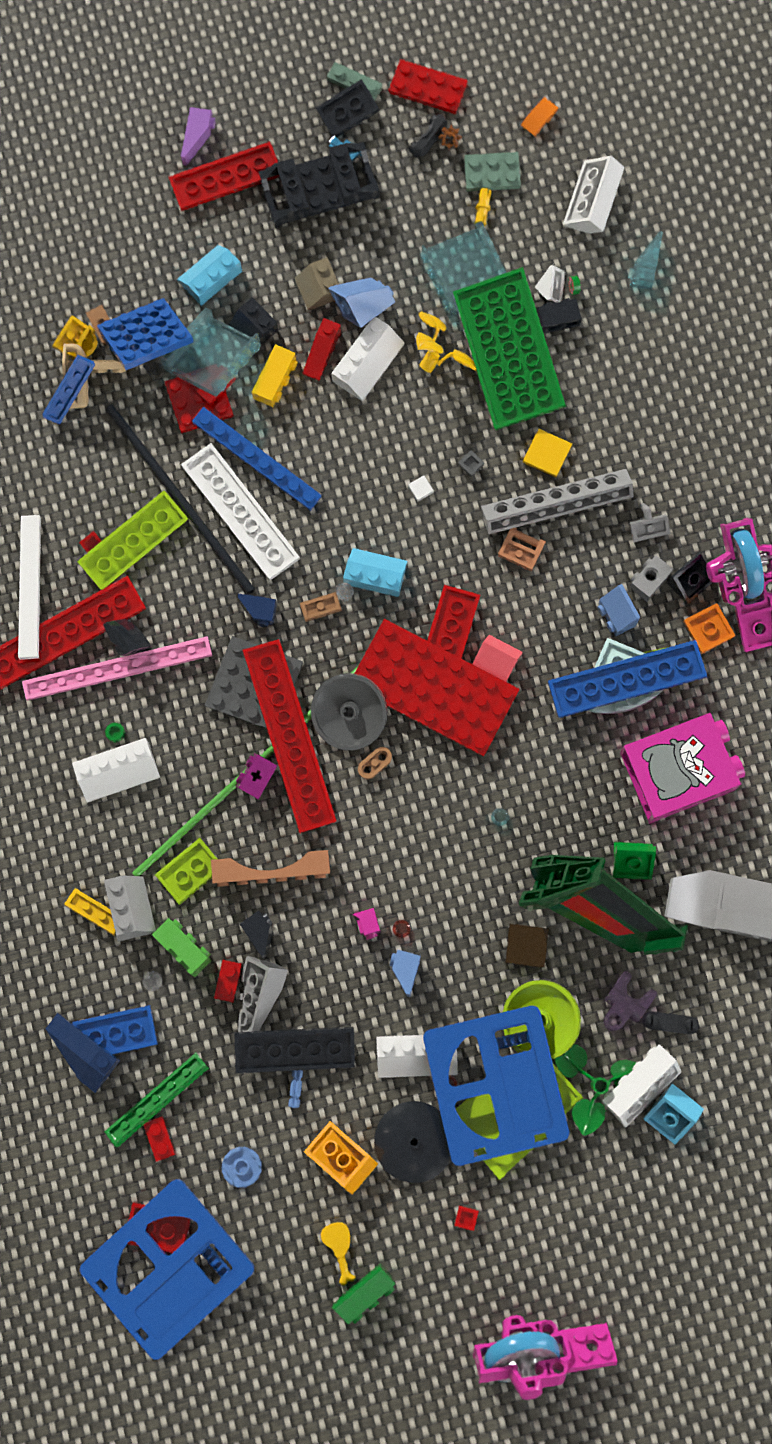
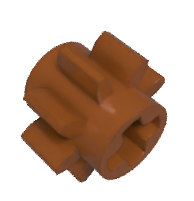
[439,125,462,150]

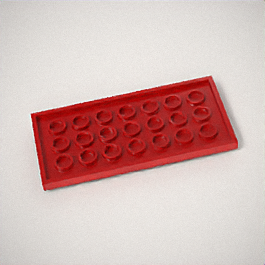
[354,619,520,757]

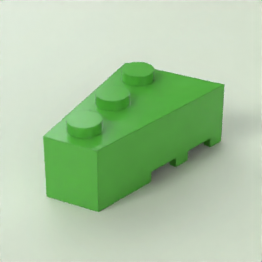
[152,918,212,977]

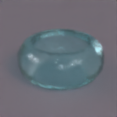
[491,808,509,826]

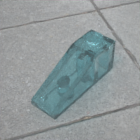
[628,231,663,290]

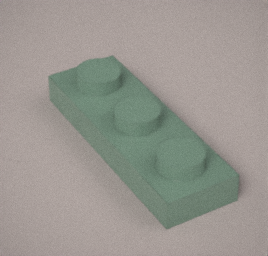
[327,62,383,100]

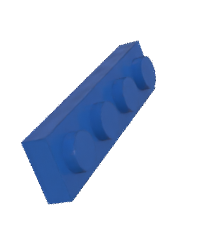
[43,355,95,424]

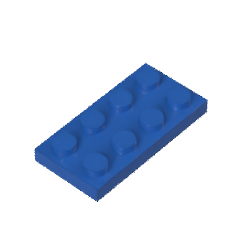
[72,1005,158,1054]

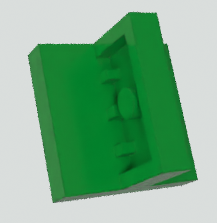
[612,842,656,880]

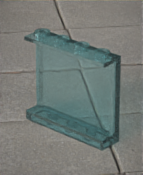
[420,221,506,316]
[161,308,261,397]

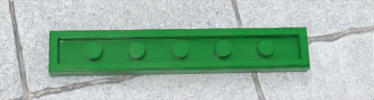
[104,1053,209,1148]

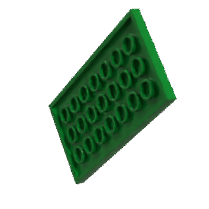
[453,267,566,431]

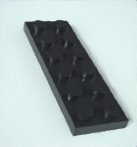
[234,1027,355,1073]

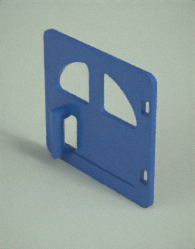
[423,1006,569,1166]
[80,1179,254,1360]

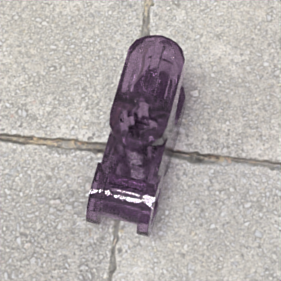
[603,970,657,1031]

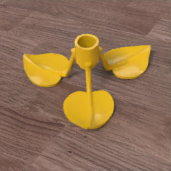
[416,312,478,374]

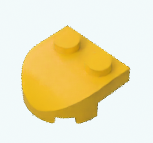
[52,315,98,360]

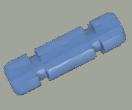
[289,1070,303,1108]

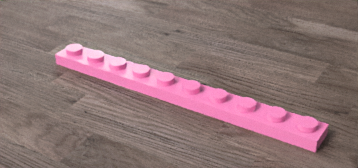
[22,636,212,701]

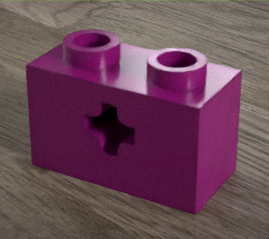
[236,753,278,799]

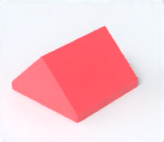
[473,635,523,682]

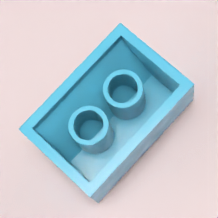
[177,245,242,306]
[343,548,408,597]

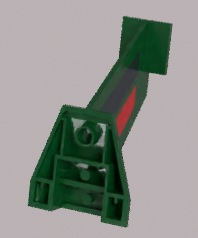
[519,855,688,955]

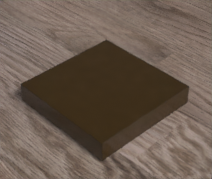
[505,924,549,968]

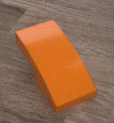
[521,97,559,137]

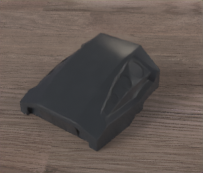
[103,619,152,656]

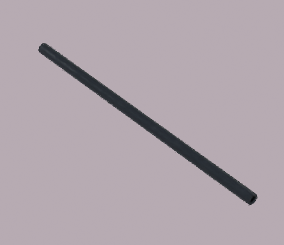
[106,404,255,595]

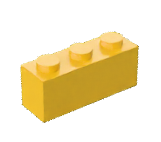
[252,344,298,407]

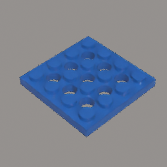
[97,298,194,370]

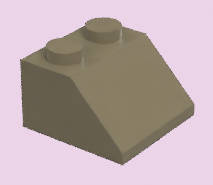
[294,257,339,311]

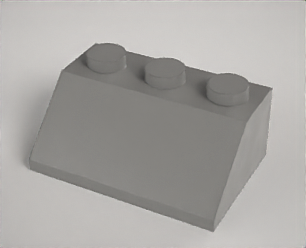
[104,876,156,942]

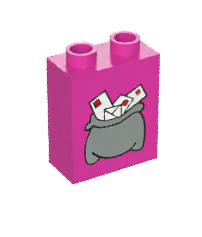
[620,713,745,824]

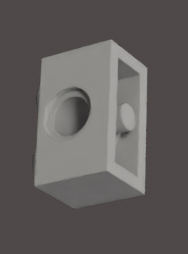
[630,555,674,602]

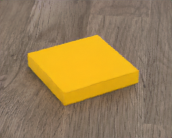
[523,429,572,478]

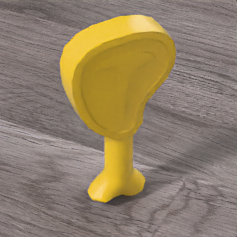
[321,1222,356,1286]

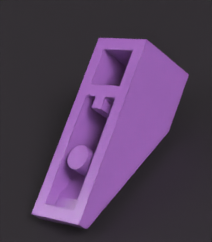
[181,107,216,166]

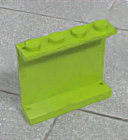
[456,1094,546,1180]

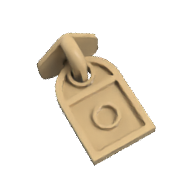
[62,344,126,408]

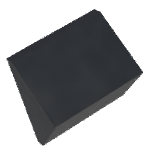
[668,552,712,604]

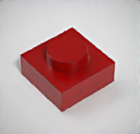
[79,531,102,553]
[454,1205,479,1231]

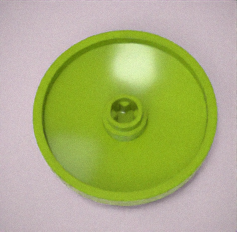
[503,980,581,1059]

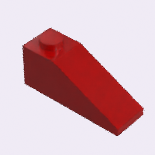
[303,318,341,381]

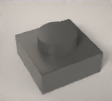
[458,450,484,477]

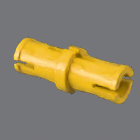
[474,188,491,227]

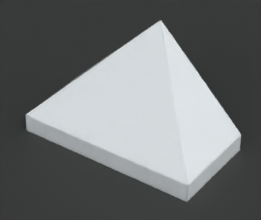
[535,265,565,303]

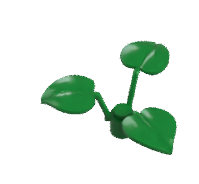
[555,1044,636,1136]

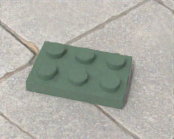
[464,152,521,192]

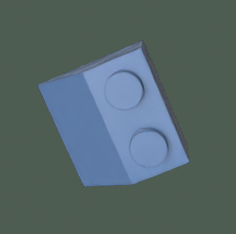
[597,584,640,636]
[390,950,421,997]

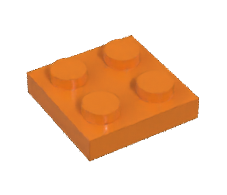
[683,603,736,654]

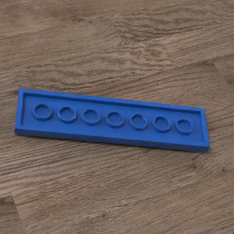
[548,640,707,718]

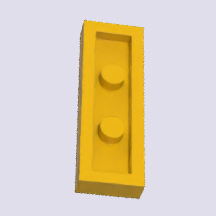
[64,888,116,935]

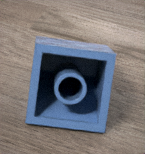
[328,278,395,328]

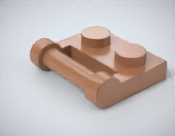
[498,528,546,571]

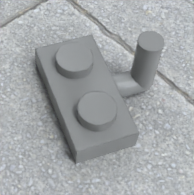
[630,503,671,542]

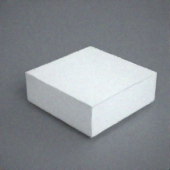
[408,476,434,502]

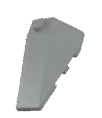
[238,956,288,1032]

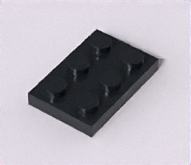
[316,79,380,138]

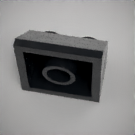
[227,297,279,354]
[240,911,273,960]

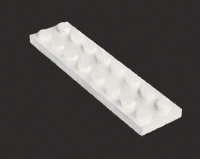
[181,443,300,581]

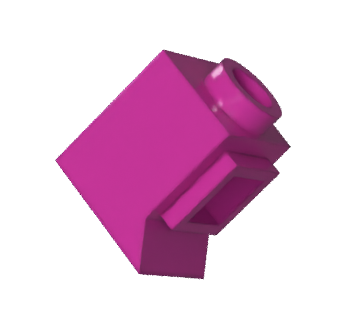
[352,908,380,940]

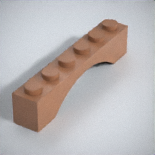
[211,850,330,887]

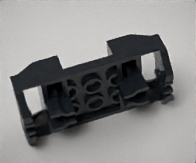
[259,142,380,228]

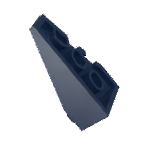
[46,1013,120,1093]

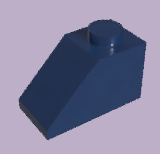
[238,593,277,627]

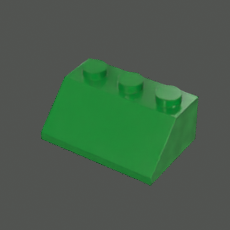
[332,1263,396,1324]

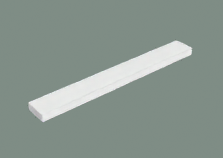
[18,515,41,660]

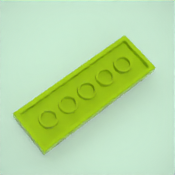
[77,490,188,590]

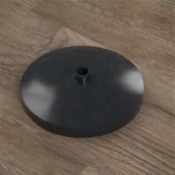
[374,1101,451,1183]

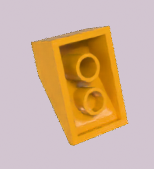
[304,1121,378,1195]

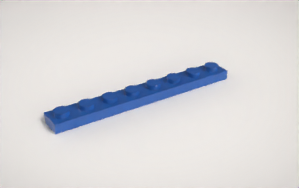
[192,407,322,511]

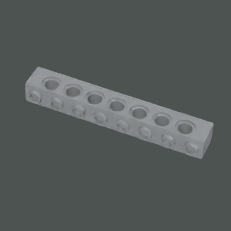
[481,469,634,534]

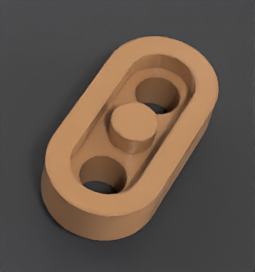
[358,747,392,780]

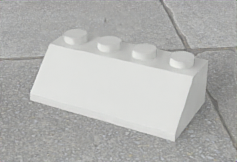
[563,156,624,234]
[331,317,405,401]
[72,738,160,803]
[377,1035,458,1078]
[603,1044,682,1128]

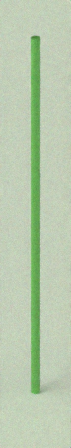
[132,666,358,876]

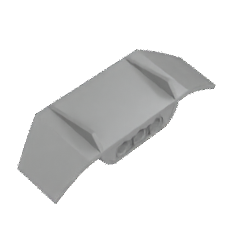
[664,870,772,942]

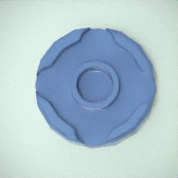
[222,1147,262,1187]

